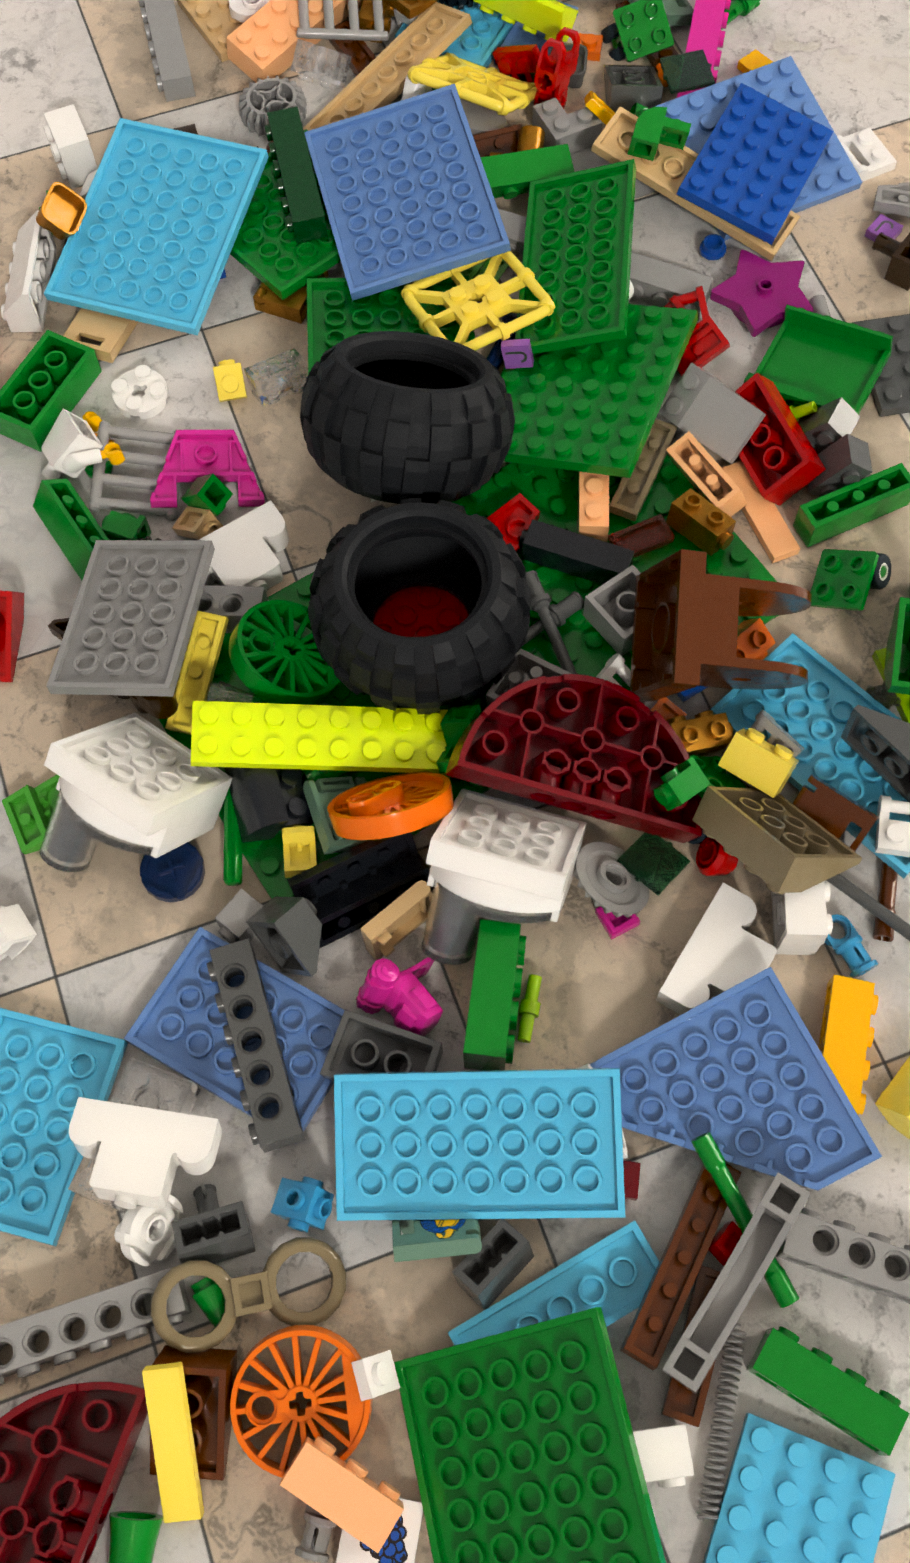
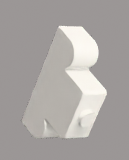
[199,500,289,591]
[656,883,777,1015]
[68,1097,223,1209]

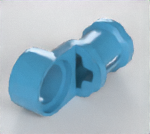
[825,914,879,979]

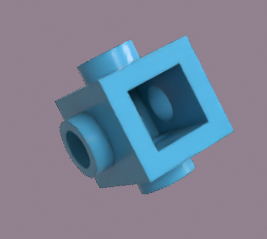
[271,1176,334,1233]

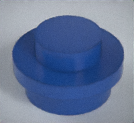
[699,234,727,260]

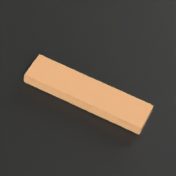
[722,461,801,564]

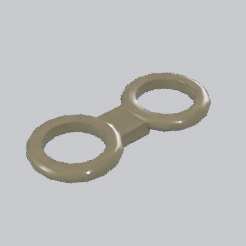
[151,1237,346,1353]

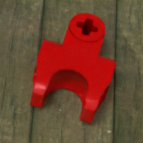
[534,27,580,109]

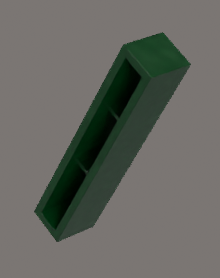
[264,107,328,243]

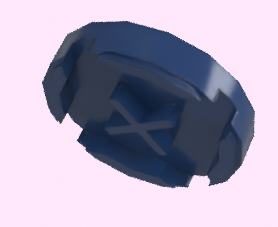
[140,842,205,903]

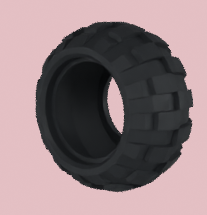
[300,331,515,504]
[308,498,531,714]

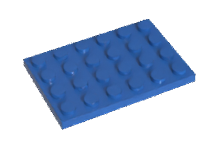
[676,83,834,245]

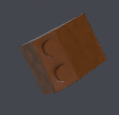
[150,1345,237,1481]

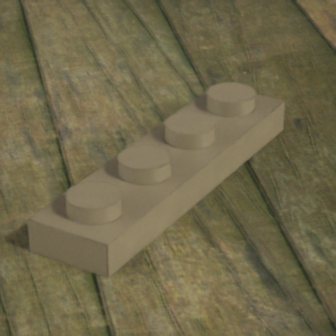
[609,419,678,522]

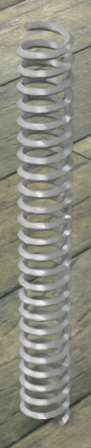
[696,1323,747,1521]

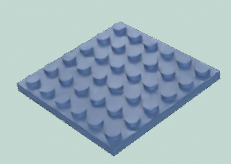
[655,56,863,241]

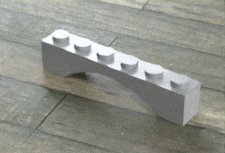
[662,1172,811,1394]

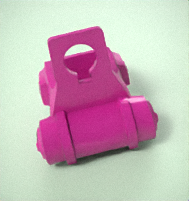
[356,955,443,1036]

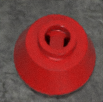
[696,837,738,876]

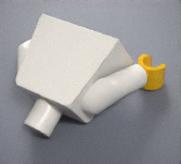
[41,408,125,480]

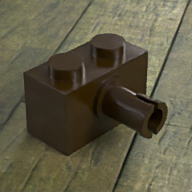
[872,232,910,291]

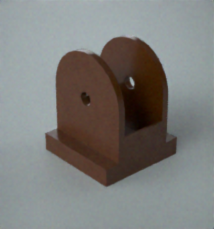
[630,549,812,701]

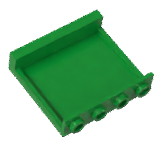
[744,305,893,415]

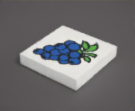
[336,1497,423,1563]

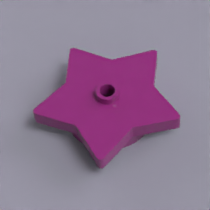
[710,249,814,337]

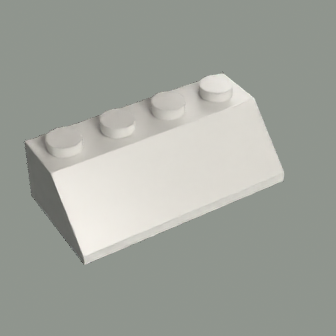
[1,210,57,332]

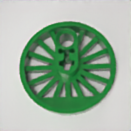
[229,600,340,705]

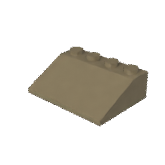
[692,786,862,895]

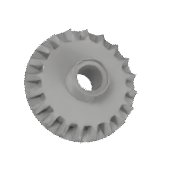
[573,842,649,918]

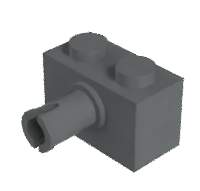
[798,397,860,454]
[807,434,872,497]
[171,1184,256,1264]
[452,1219,534,1310]

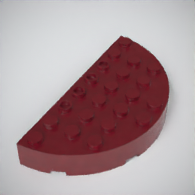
[445,674,702,843]
[0,1382,148,1563]

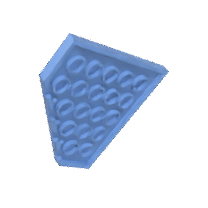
[590,967,882,1191]

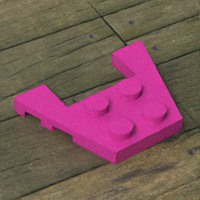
[150,430,265,508]

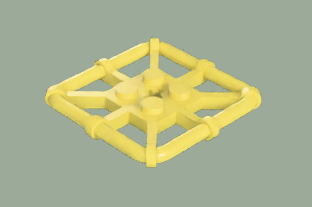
[408,52,537,116]
[401,251,555,351]

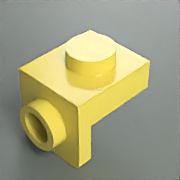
[213,359,247,402]
[282,825,317,878]

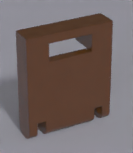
[792,774,879,852]

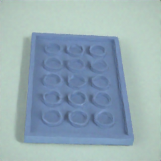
[124,927,345,1144]

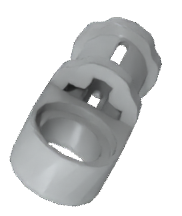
[295,1504,337,1563]

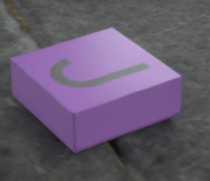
[865,214,903,241]
[501,338,534,369]

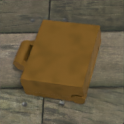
[253,271,329,324]

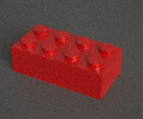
[735,373,826,506]

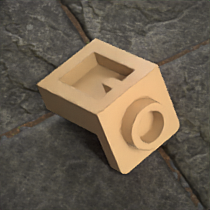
[172,506,223,540]

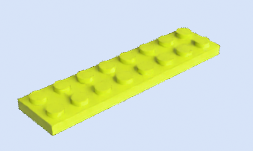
[191,701,448,774]

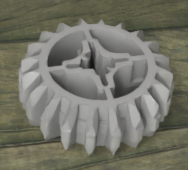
[239,75,307,137]

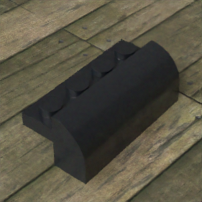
[224,702,314,843]
[287,832,437,949]

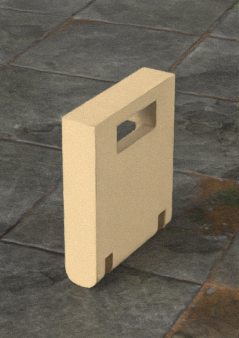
[63,308,138,363]
[360,880,434,960]

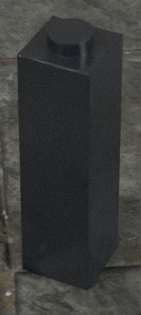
[519,520,635,585]

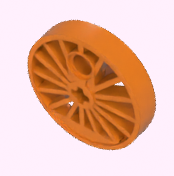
[327,772,454,840]
[230,1325,373,1477]

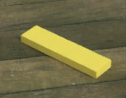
[165,611,229,735]
[142,1362,204,1523]

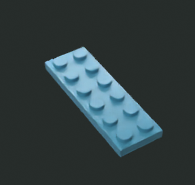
[448,1220,659,1346]

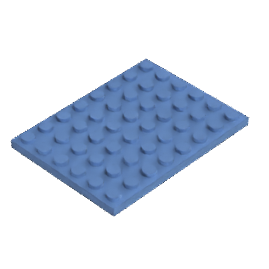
[304,84,511,301]

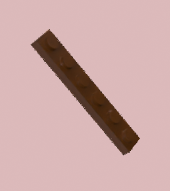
[620,1163,742,1370]

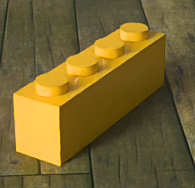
[818,974,878,1115]

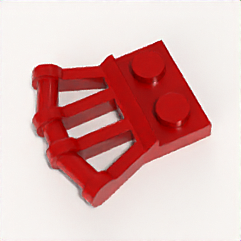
[663,286,730,377]

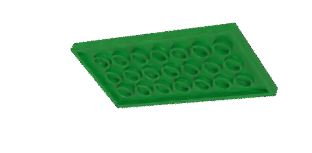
[515,159,636,354]

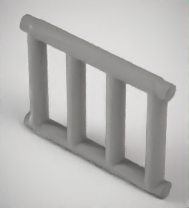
[296,0,389,41]
[89,421,180,521]

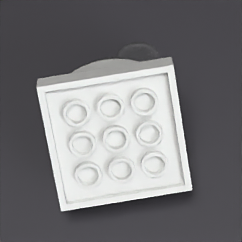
[39,713,233,872]
[421,788,587,965]

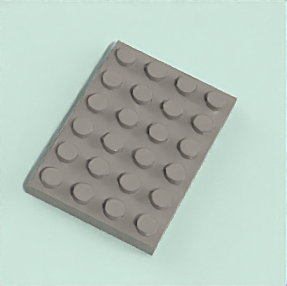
[46,540,215,697]

